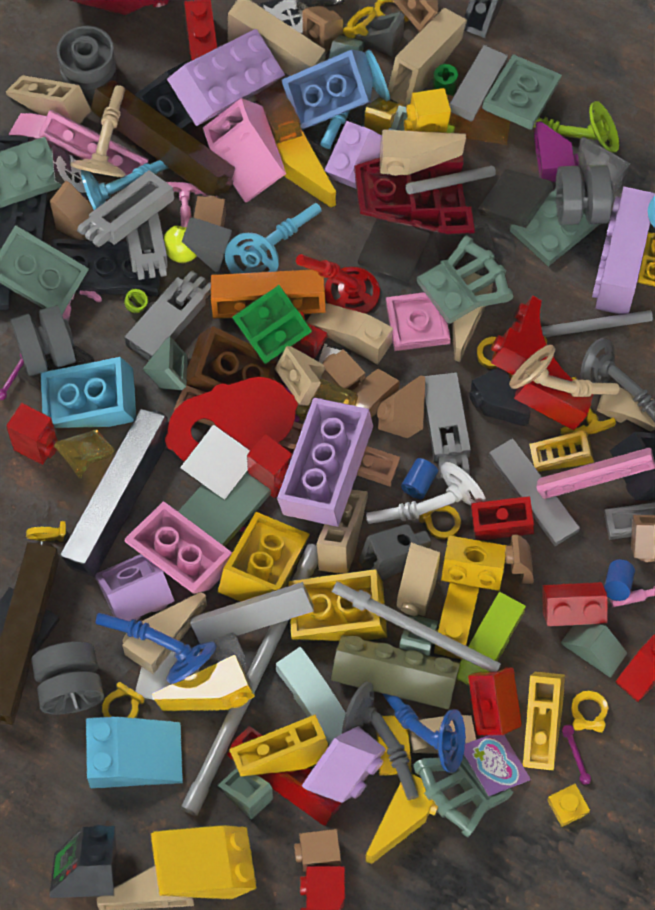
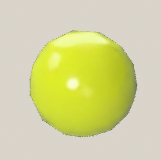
[163,226,197,263]

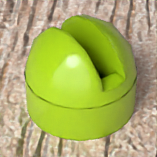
[124,289,148,313]

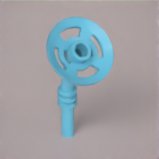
[320,50,390,149]
[81,160,169,210]
[225,203,322,274]

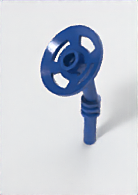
[96,613,217,684]
[382,693,466,773]

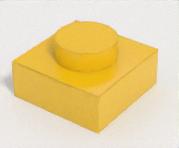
[547,784,590,827]

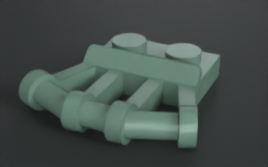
[417,235,513,325]
[413,755,513,837]

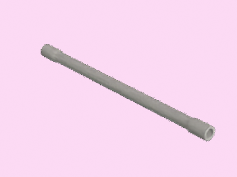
[181,544,318,816]

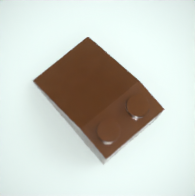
[186,326,281,392]

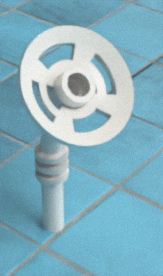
[366,462,486,524]

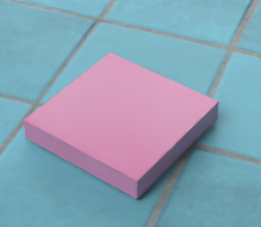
[386,292,450,351]

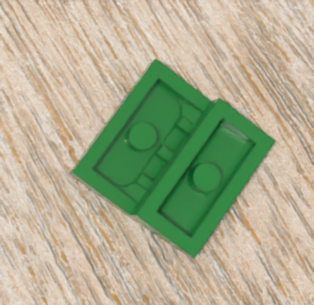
[232,285,312,364]

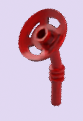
[296,254,380,314]

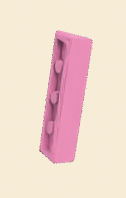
[38,110,149,178]
[536,448,655,499]

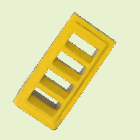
[529,430,594,472]

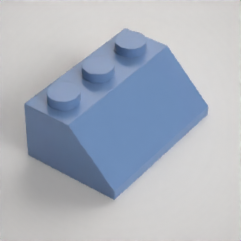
[282,49,373,130]

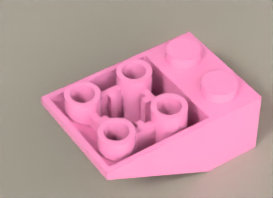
[203,98,286,203]

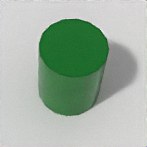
[432,64,458,100]

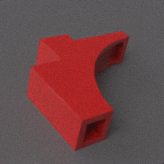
[491,295,593,430]

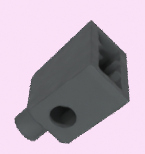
[358,524,431,581]

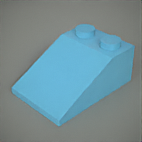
[41,357,136,428]
[86,717,183,788]

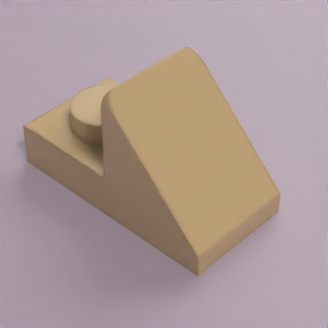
[275,346,326,405]

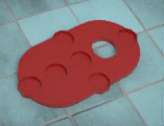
[165,377,298,462]

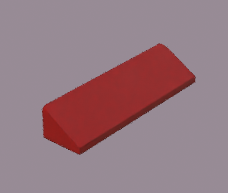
[228,726,344,826]

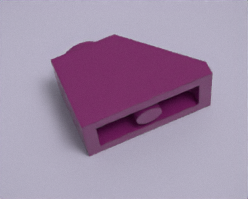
[534,122,579,183]

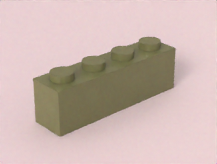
[331,635,460,709]

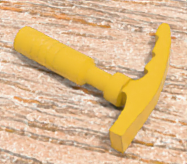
[561,377,616,435]

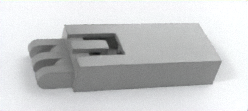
[77,170,174,247]
[126,212,168,280]
[125,270,211,361]
[424,372,471,478]

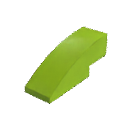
[457,592,526,685]

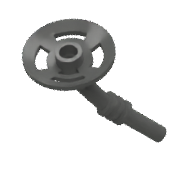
[580,338,655,422]
[342,681,419,800]

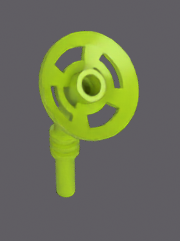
[533,101,619,153]

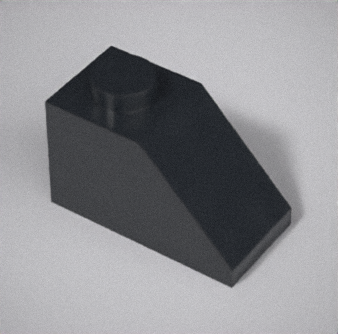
[464,0,503,38]
[469,367,531,426]

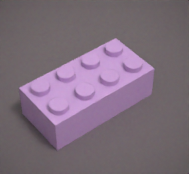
[167,29,285,126]
[592,187,655,315]
[277,397,373,527]

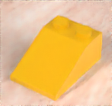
[218,512,310,602]
[288,569,387,641]
[151,826,257,899]

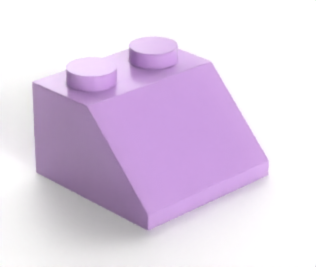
[324,121,382,188]
[95,554,174,621]
[302,726,386,803]

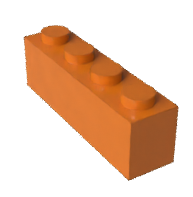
[211,270,326,319]

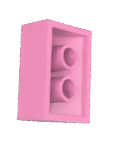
[125,501,232,594]

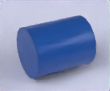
[401,458,439,499]
[604,559,635,601]

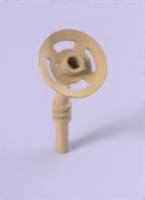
[70,85,126,177]
[509,345,619,397]

